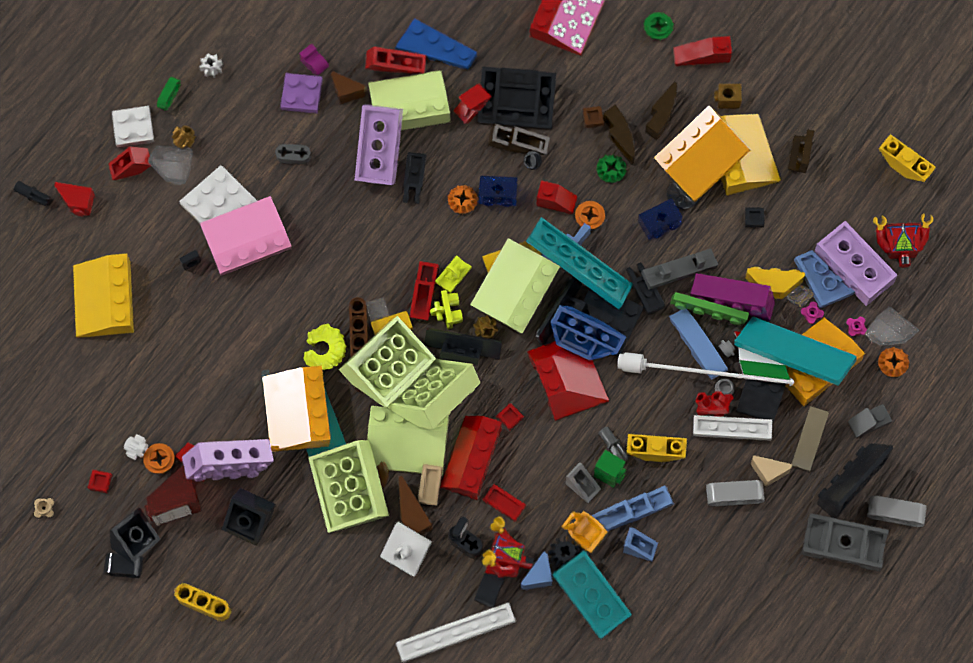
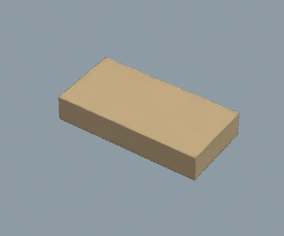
[418,464,443,506]

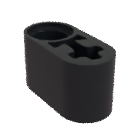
[449,525,483,559]
[103,553,143,578]
[474,570,505,608]

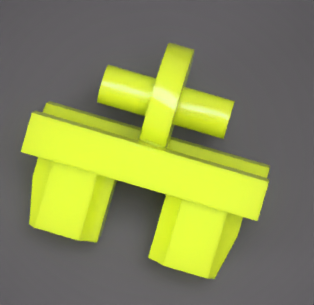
[435,255,472,293]
[430,290,463,329]

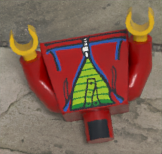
[873,214,933,268]
[483,517,534,578]

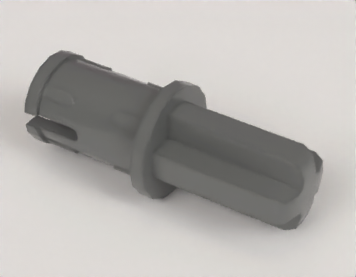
[598,427,629,461]

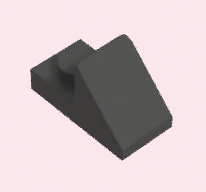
[848,404,892,438]

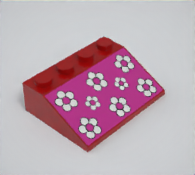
[530,0,605,56]

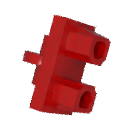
[695,391,734,417]

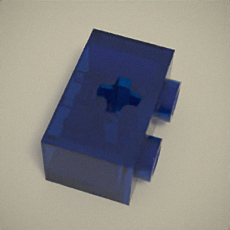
[479,176,518,207]
[638,198,683,240]

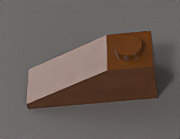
[398,476,432,536]

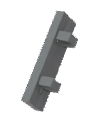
[641,249,718,289]

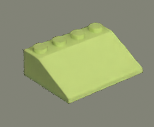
[368,71,450,131]
[470,238,560,333]
[339,316,436,408]
[386,359,480,429]
[367,406,449,476]
[308,440,389,533]

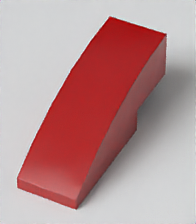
[409,261,440,320]

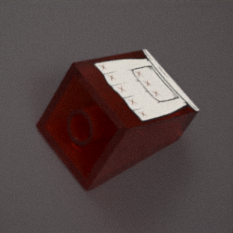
[145,466,202,526]

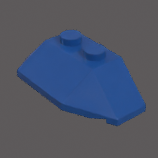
[551,305,626,360]

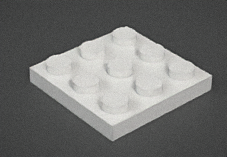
[179,165,257,223]

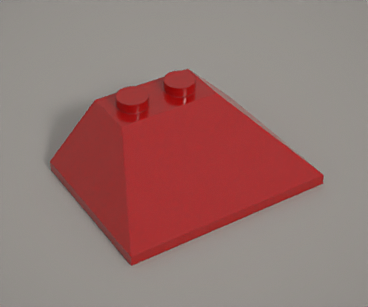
[527,341,609,421]

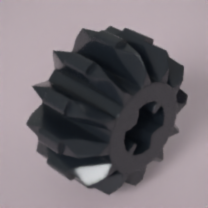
[548,536,581,568]

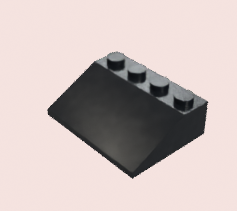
[817,443,894,518]

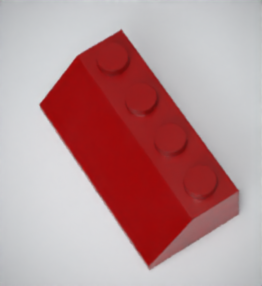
[440,416,502,500]

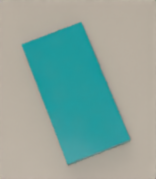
[552,551,632,639]

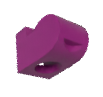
[299,44,329,76]

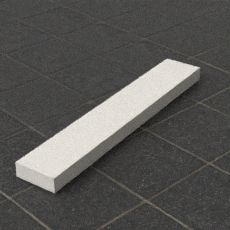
[396,602,515,662]

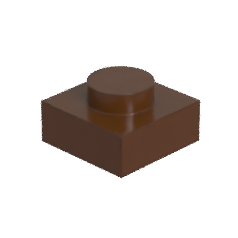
[582,106,604,128]

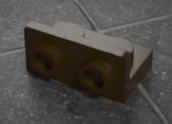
[788,129,815,173]

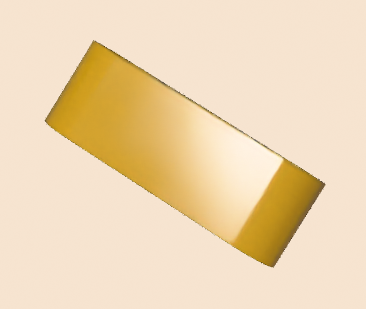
[175,584,231,621]

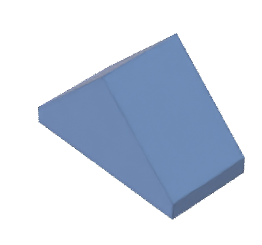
[623,528,658,561]
[521,552,552,590]

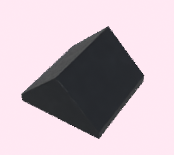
[110,507,161,563]

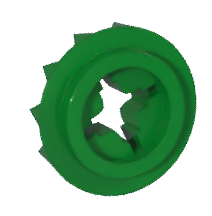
[644,12,673,41]
[596,154,626,183]

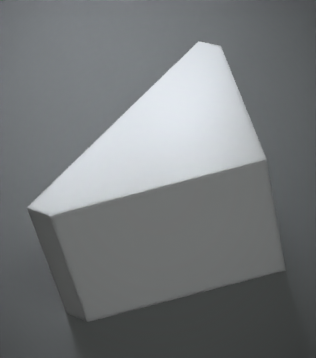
[566,462,601,503]

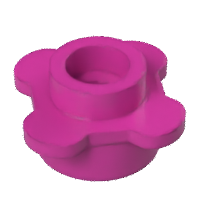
[801,302,824,324]
[846,317,867,336]

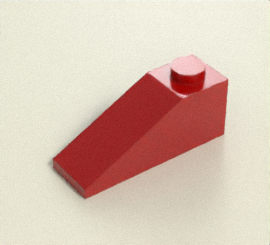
[674,36,732,66]
[365,47,426,74]

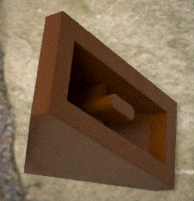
[331,72,367,105]

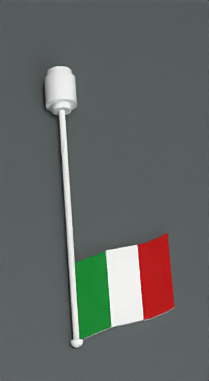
[618,331,794,386]

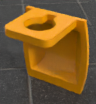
[562,511,607,553]

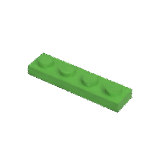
[670,292,749,325]

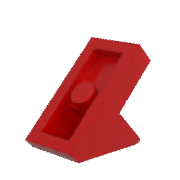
[453,84,491,124]

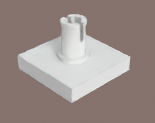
[380,522,432,576]

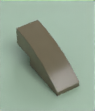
[792,406,829,472]

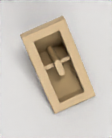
[751,455,792,487]

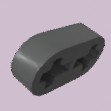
[275,144,311,164]

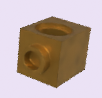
[714,84,742,109]

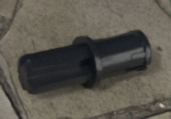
[14,181,51,206]

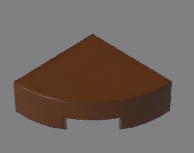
[376,462,389,489]

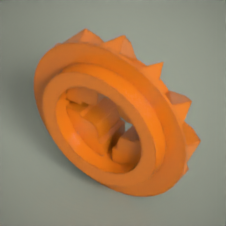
[448,185,478,214]
[575,201,605,229]
[878,347,909,377]
[143,443,175,474]

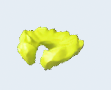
[303,323,347,370]

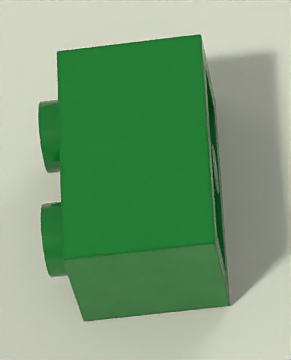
[594,450,627,488]

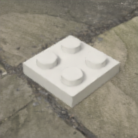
[112,106,154,148]

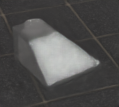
[148,145,193,185]
[864,307,920,346]

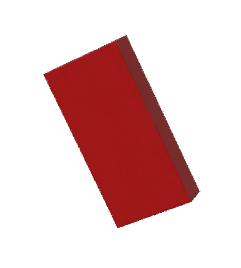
[483,484,526,522]

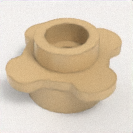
[34,498,54,518]

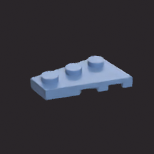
[794,250,855,308]

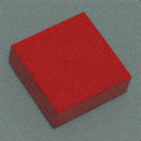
[496,403,524,431]
[88,470,112,493]

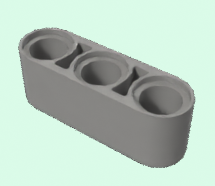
[706,480,765,506]
[867,496,927,527]

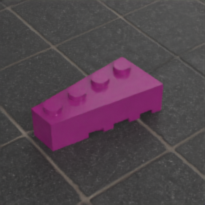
[691,273,775,322]

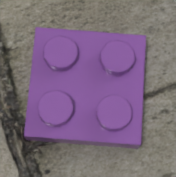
[281,73,323,113]

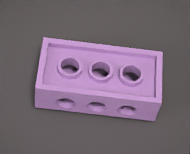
[355,104,403,185]
[814,221,897,306]
[182,439,274,481]

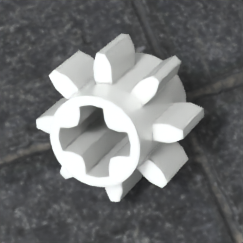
[199,54,223,77]
[124,434,148,460]

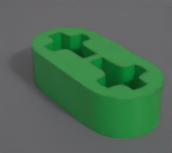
[157,77,181,111]

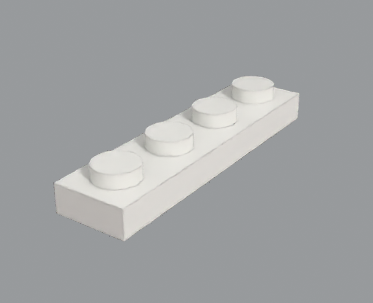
[693,415,772,441]

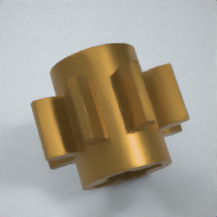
[172,125,196,149]
[473,315,498,339]

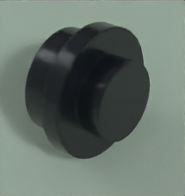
[524,151,542,170]

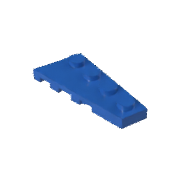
[395,19,477,70]

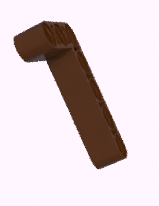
[349,297,368,392]

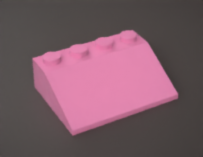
[200,196,291,276]

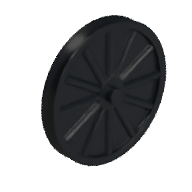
[667,180,700,209]

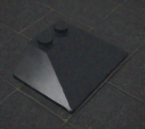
[478,66,556,129]

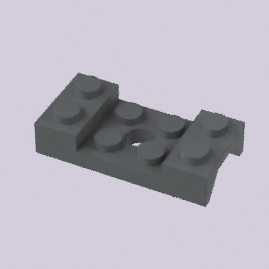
[801,513,889,572]

